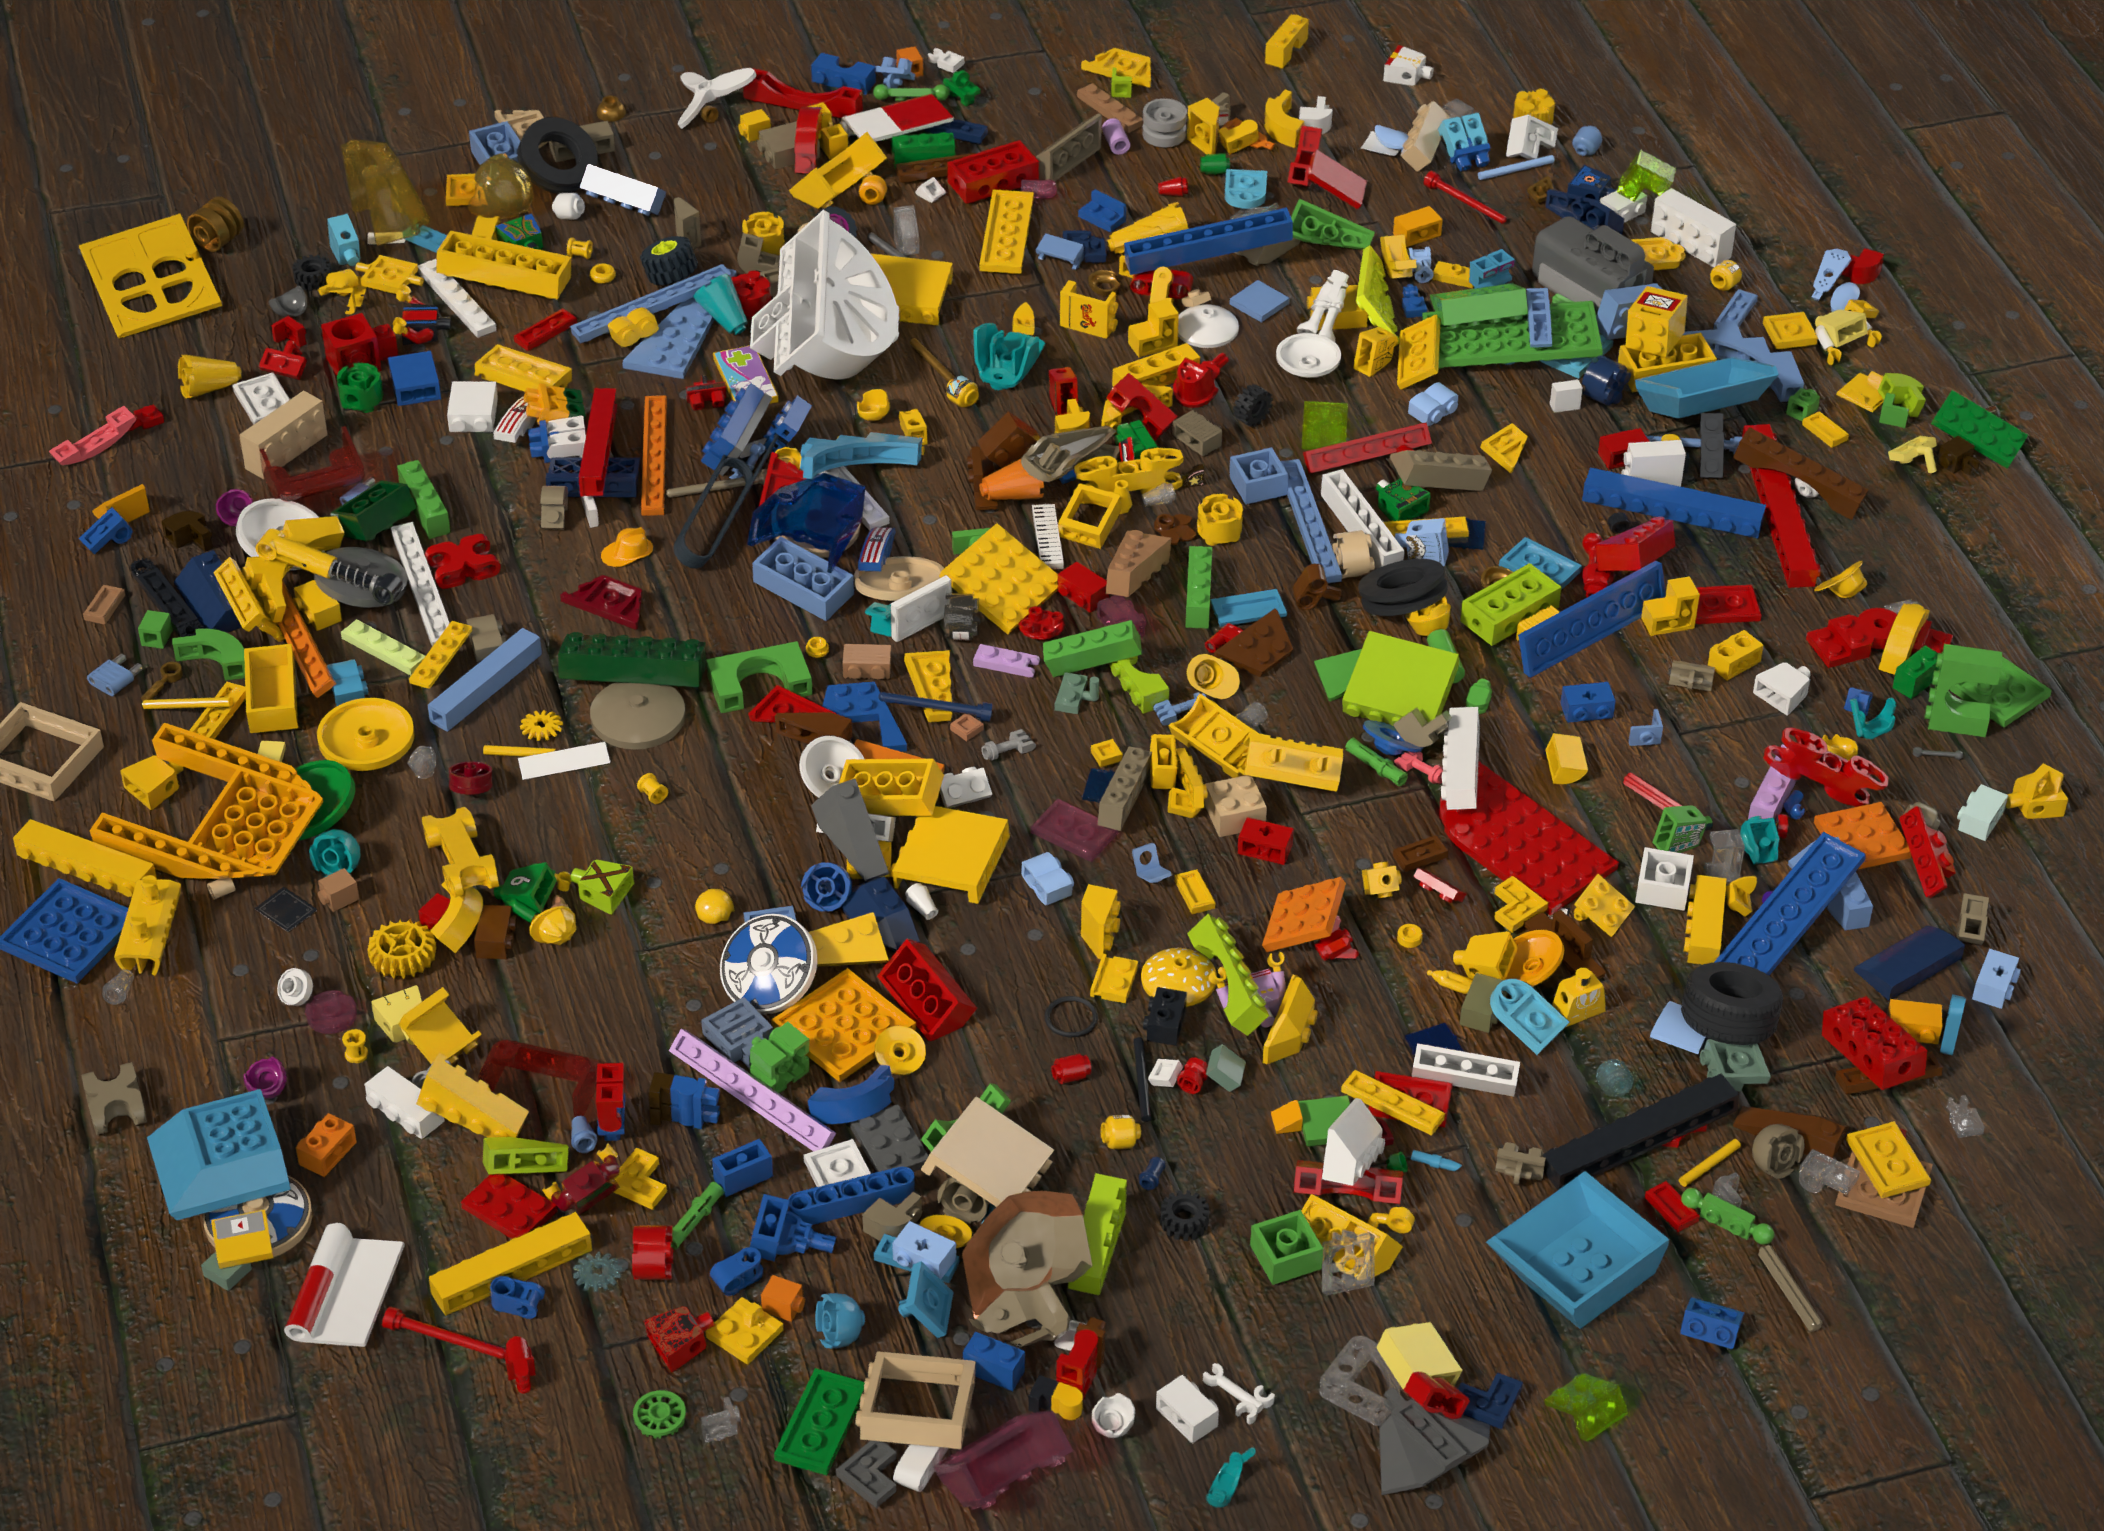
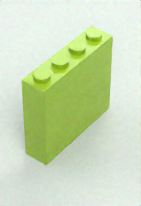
[1342,631,1459,732]

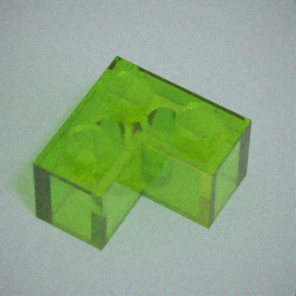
[1617,150,1676,202]

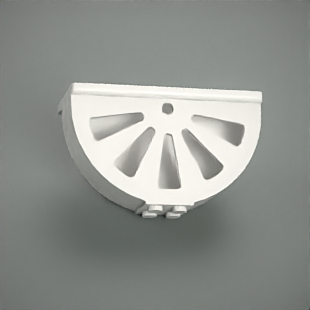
[750,210,899,379]

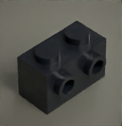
[1143,987,1187,1046]

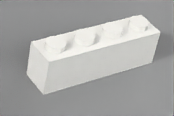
[1412,1043,1520,1097]

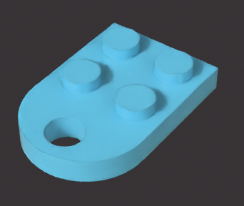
[1225,169,1267,209]
[1490,979,1569,1055]

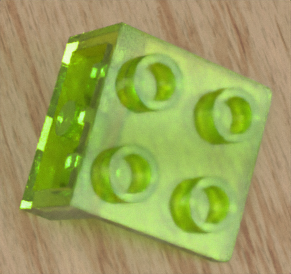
[1302,401,1348,450]
[1544,1374,1628,1442]

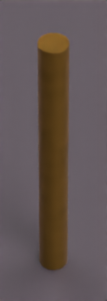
[910,338,955,382]

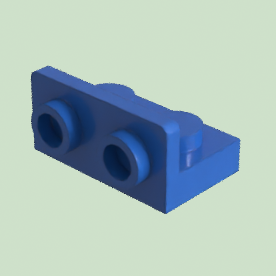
[1078,189,1126,233]
[1680,1297,1744,1349]

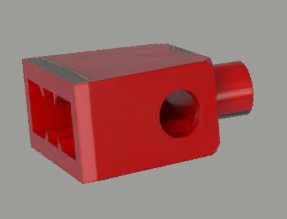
[1049,367,1078,416]

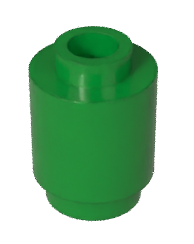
[1200,154,1230,175]

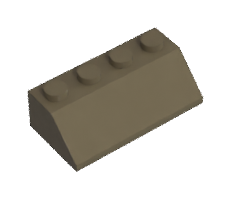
[1035,113,1102,185]
[1390,450,1492,491]

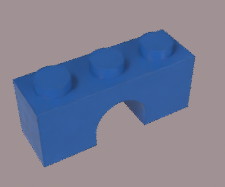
[811,53,876,95]

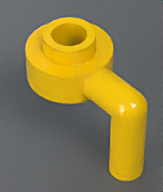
[1367,1207,1415,1233]

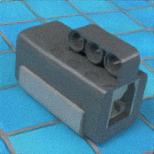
[1532,216,1654,314]

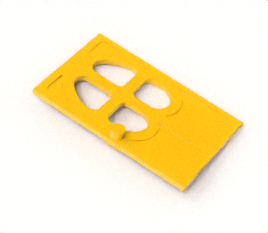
[79,214,222,339]

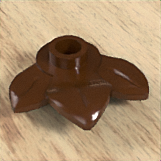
[1154,514,1197,545]

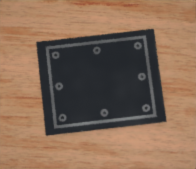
[254,887,317,932]

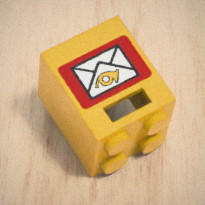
[1625,286,1688,357]

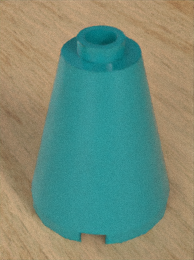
[693,274,748,335]

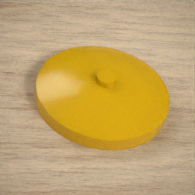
[317,698,414,771]

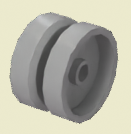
[1142,98,1187,147]

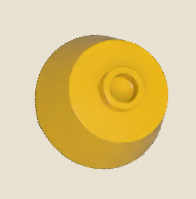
[1405,596,1451,636]

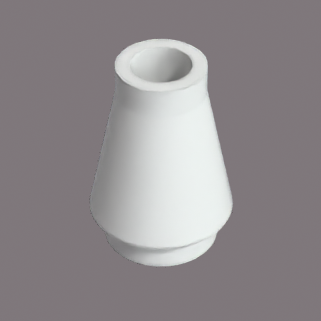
[905,883,938,920]

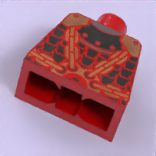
[644,1306,715,1373]

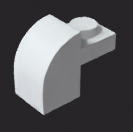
[1299,96,1332,134]

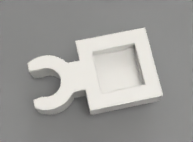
[928,48,965,73]

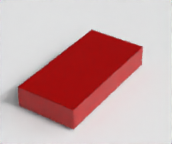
[1645,1181,1700,1232]

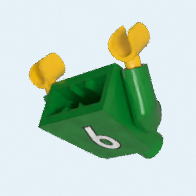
[494,862,571,922]

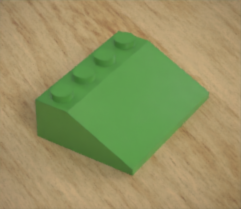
[1430,283,1528,329]

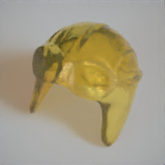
[468,153,534,219]

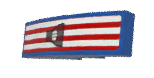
[858,527,896,571]

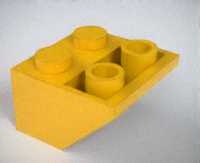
[1081,884,1121,959]

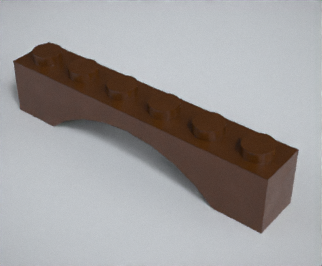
[1733,427,1869,520]

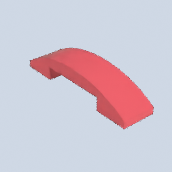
[49,406,136,465]

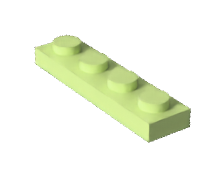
[341,619,425,676]

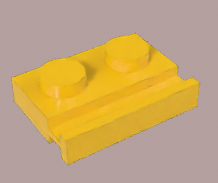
[1090,954,1138,1004]

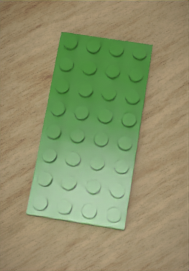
[1422,301,1603,369]

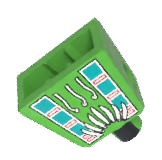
[1652,805,1713,853]

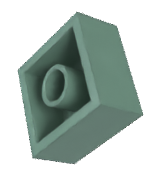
[1206,1044,1246,1092]
[201,1252,252,1291]

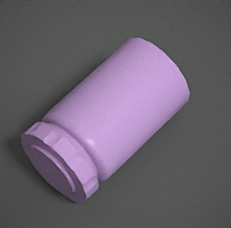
[1102,118,1130,155]

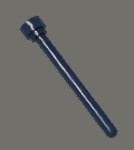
[878,692,992,722]

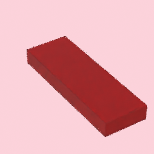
[514,308,577,351]

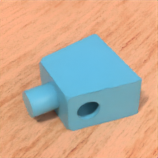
[328,213,360,266]

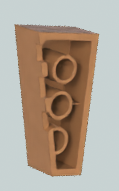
[1106,530,1171,597]

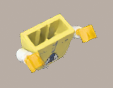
[1815,310,1882,365]

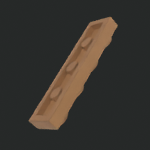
[1077,83,1144,133]

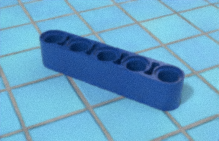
[788,1166,915,1225]

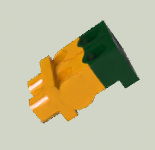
[524,383,586,425]

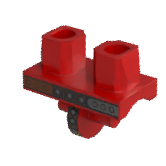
[686,375,726,411]

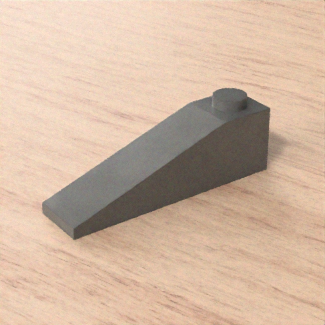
[811,779,889,882]

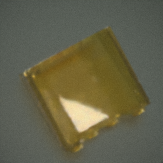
[341,140,430,245]

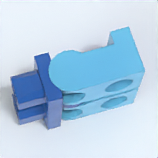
[1438,113,1490,171]

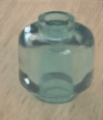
[1596,1059,1634,1097]

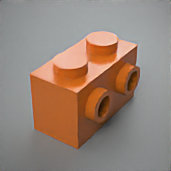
[296,1113,357,1177]

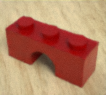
[1106,373,1178,442]

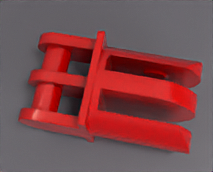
[504,1336,536,1394]

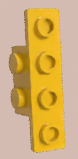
[409,621,472,689]

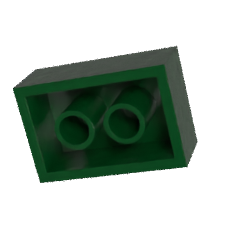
[330,480,417,541]

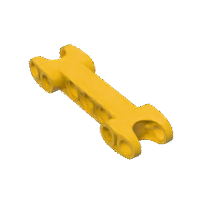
[422,807,499,897]

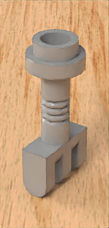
[982,729,1036,761]

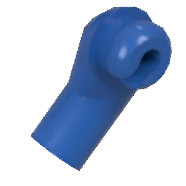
[1783,790,1805,820]

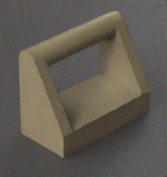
[674,197,701,249]

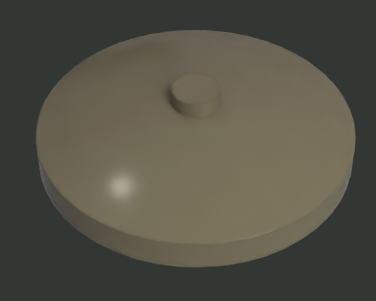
[590,682,685,750]

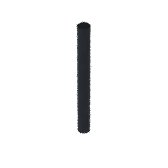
[1133,1037,1151,1122]

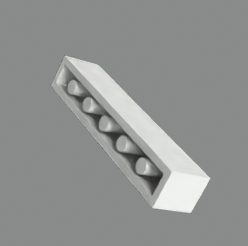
[1321,469,1404,569]
[1441,707,1480,810]

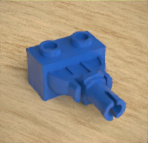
[750,1194,836,1261]

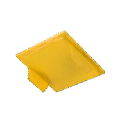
[1836,371,1884,413]

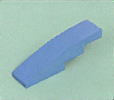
[1526,288,1552,347]

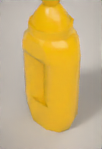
[1427,970,1473,994]

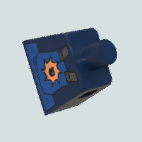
[1567,165,1617,202]

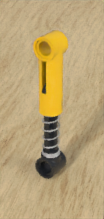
[255,529,403,605]

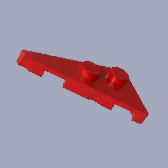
[748,685,838,722]

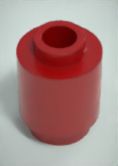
[1051,1054,1091,1084]

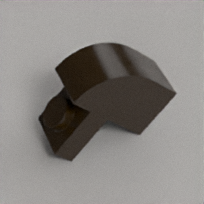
[161,511,213,552]

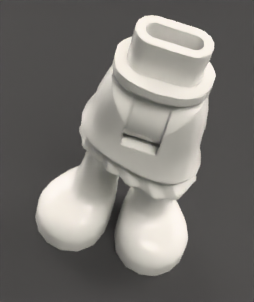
[1297,270,1349,342]

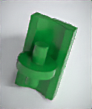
[943,70,980,106]

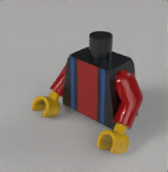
[392,284,452,345]

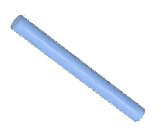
[1478,155,1554,180]

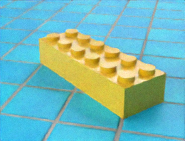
[436,231,572,299]

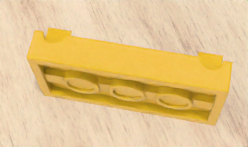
[475,344,572,392]

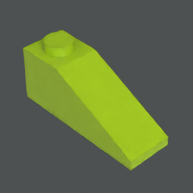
[483,1137,568,1174]

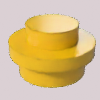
[806,637,829,658]

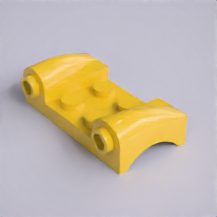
[1169,694,1258,778]

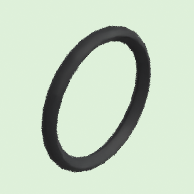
[1044,996,1098,1037]

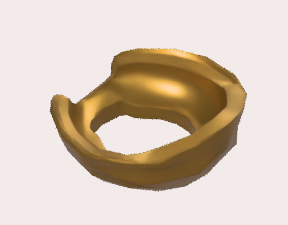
[1088,270,1121,296]
[1481,566,1513,588]

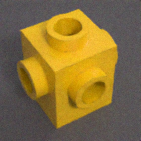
[1361,862,1402,898]

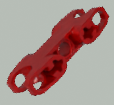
[1763,727,1888,807]

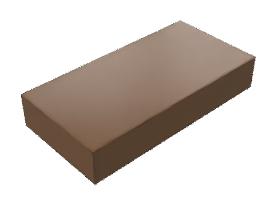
[83,585,125,624]

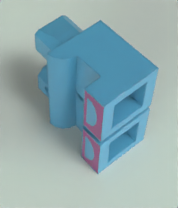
[1469,249,1515,288]

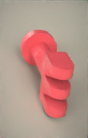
[1394,751,1443,784]

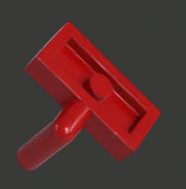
[258,340,307,380]

